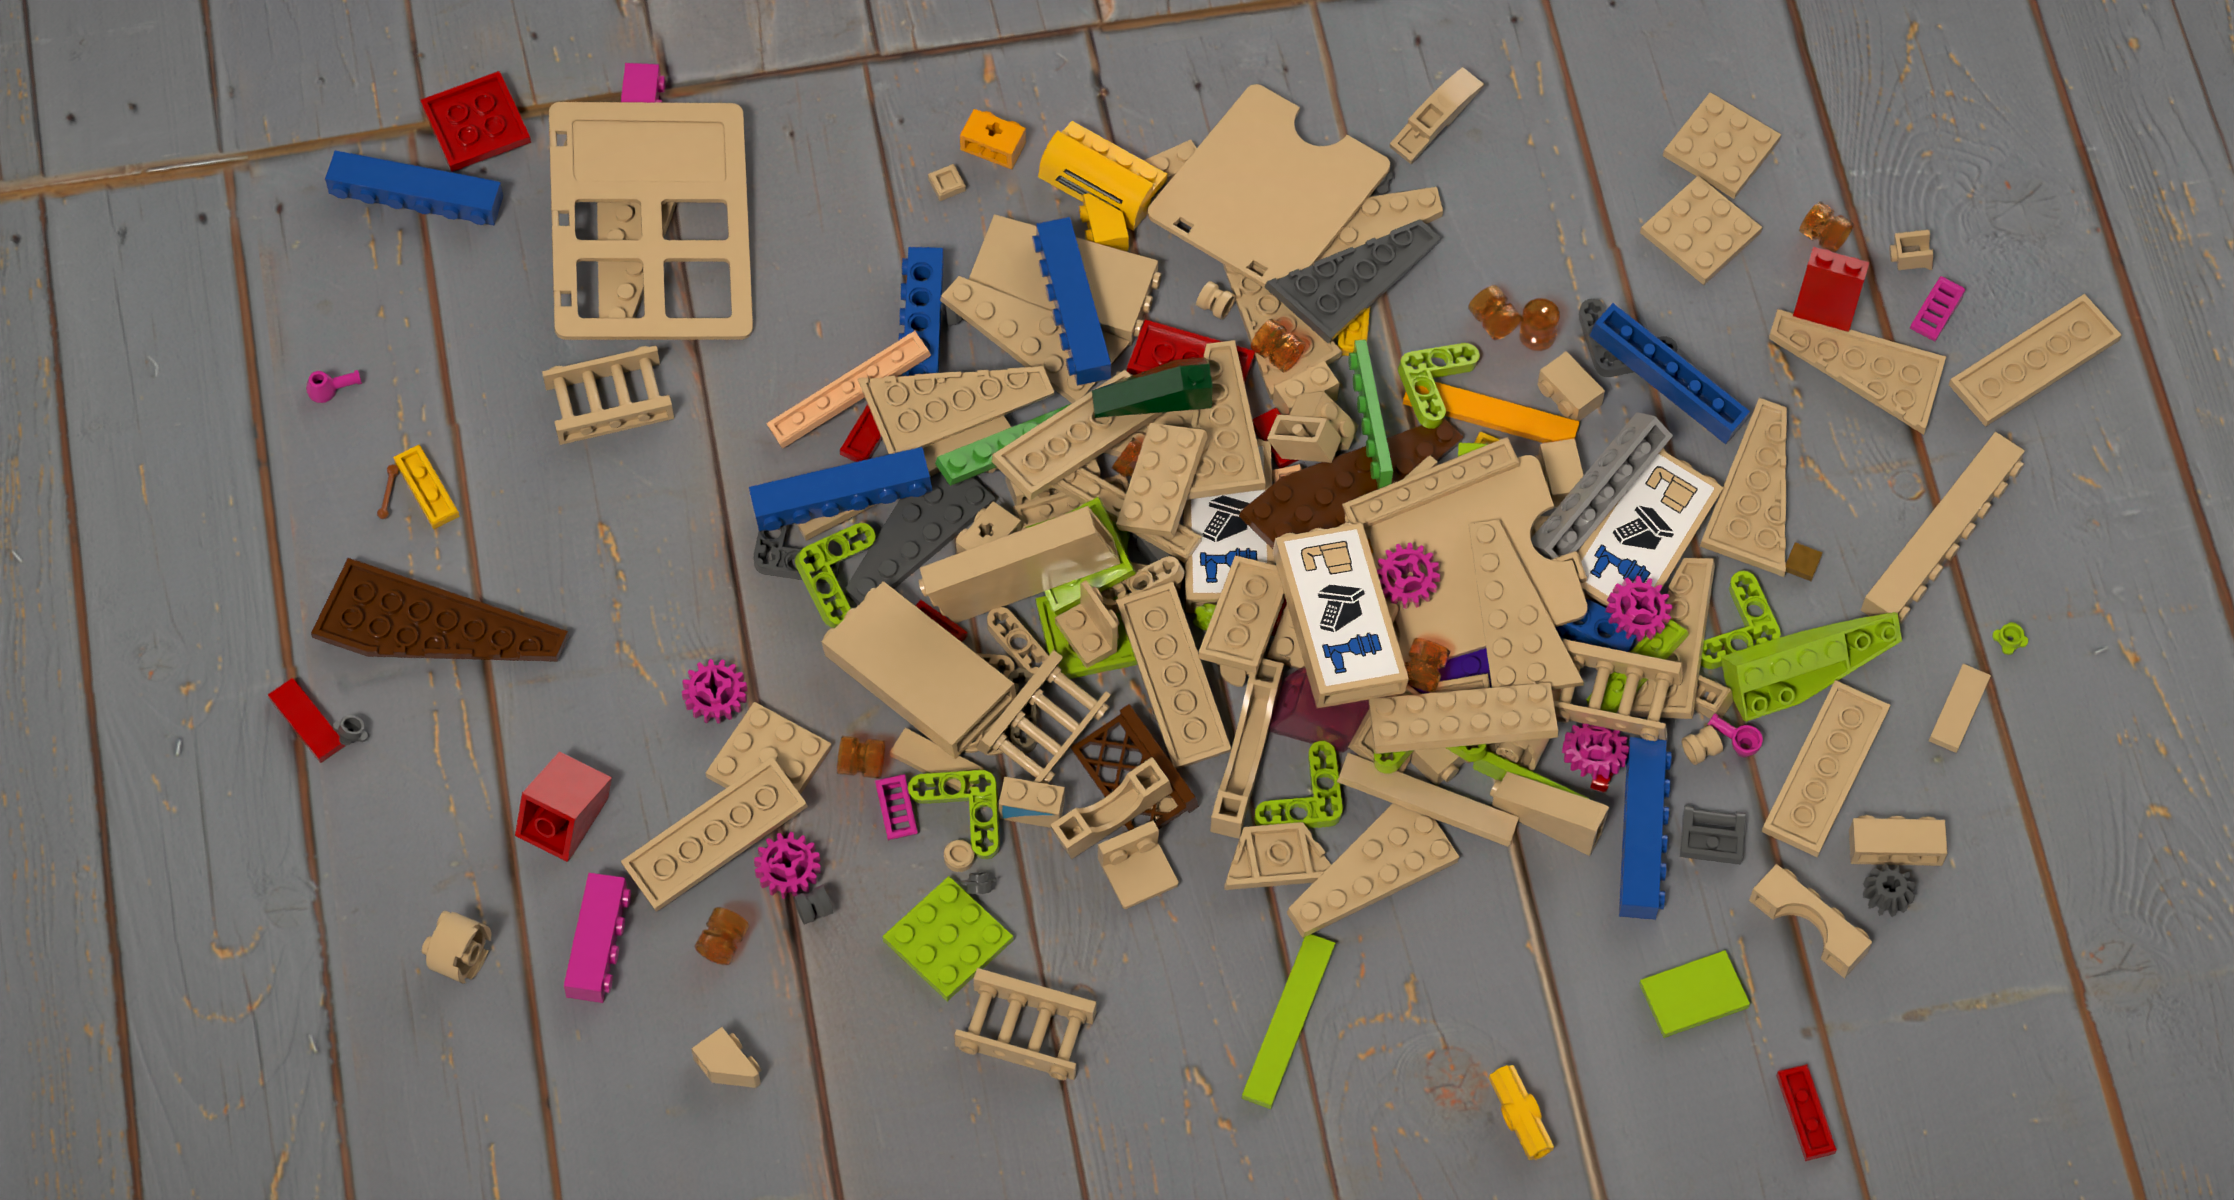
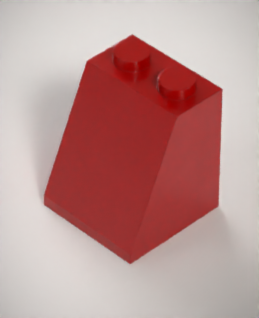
[1793,247,1870,332]
[515,751,612,862]

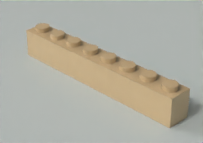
[1861,432,2025,623]

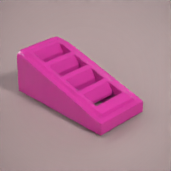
[1910,276,1965,342]
[875,774,918,841]

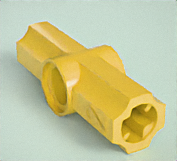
[1489,1065,1554,1160]

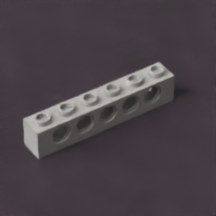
[1531,412,1673,560]

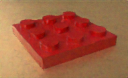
[420,71,531,172]

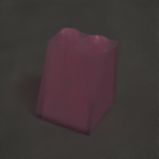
[1269,666,1369,753]

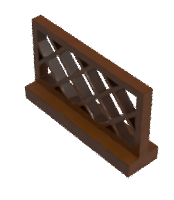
[1070,704,1199,831]

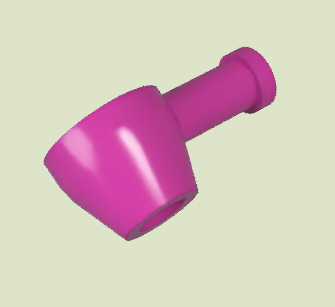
[306,370,362,403]
[1707,713,1763,758]

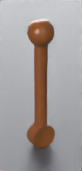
[377,464,399,519]

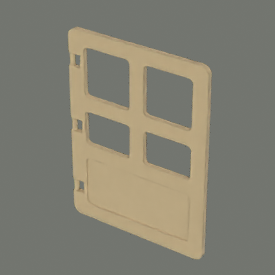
[549,102,753,340]

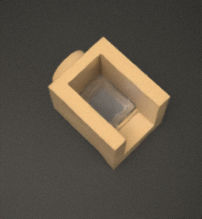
[1889,230,1933,270]

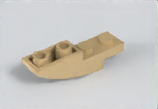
[1390,67,1484,164]

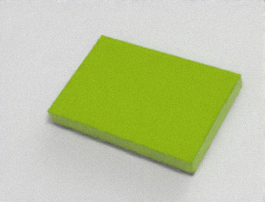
[1639,950,1750,1038]

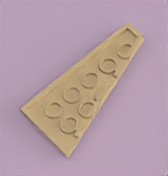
[1700,398,1787,577]

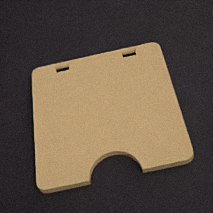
[1148,84,1390,289]
[1345,455,1587,672]

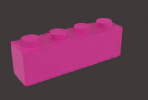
[621,63,666,103]
[564,872,631,1003]

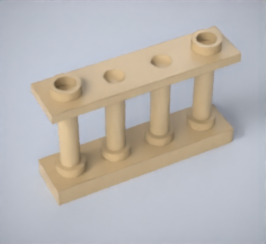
[542,346,674,445]
[1553,639,1683,741]
[976,650,1110,784]
[954,968,1096,1080]

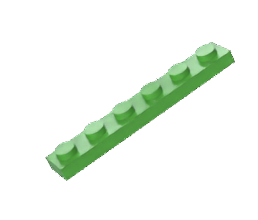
[1348,340,1393,489]
[935,403,1072,486]

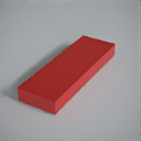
[268,678,345,763]
[1776,1064,1837,1161]

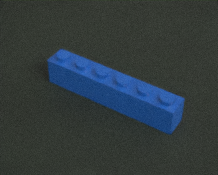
[325,150,503,225]
[1032,217,1111,386]
[1590,303,1750,444]
[749,447,932,531]
[1619,737,1671,920]

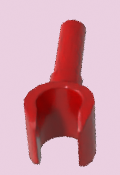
[1590,771,1614,793]

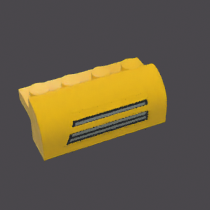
[1038,121,1168,231]

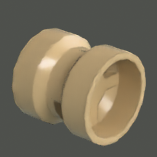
[1196,281,1236,320]
[1681,725,1723,765]

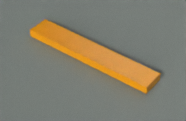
[1403,381,1580,443]

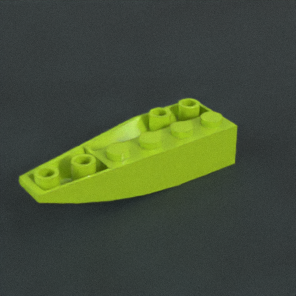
[1721,612,1902,722]

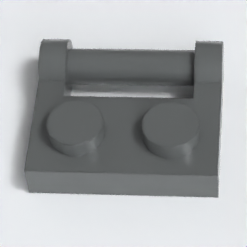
[1680,805,1746,865]

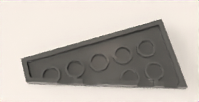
[1265,219,1441,344]
[845,472,996,605]

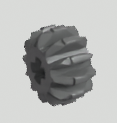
[1863,863,1916,917]

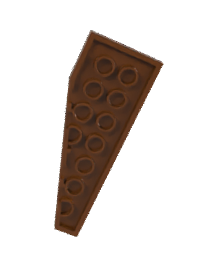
[1239,418,1464,549]
[311,558,569,662]

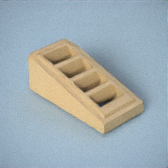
[1694,675,1733,719]

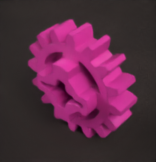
[1376,543,1440,609]
[1605,576,1672,642]
[681,659,748,724]
[1562,723,1629,780]
[754,832,821,899]

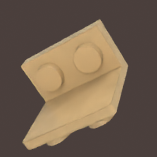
[1055,580,1119,669]
[1098,820,1178,909]

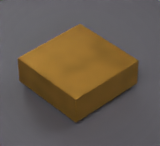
[1786,542,1822,581]

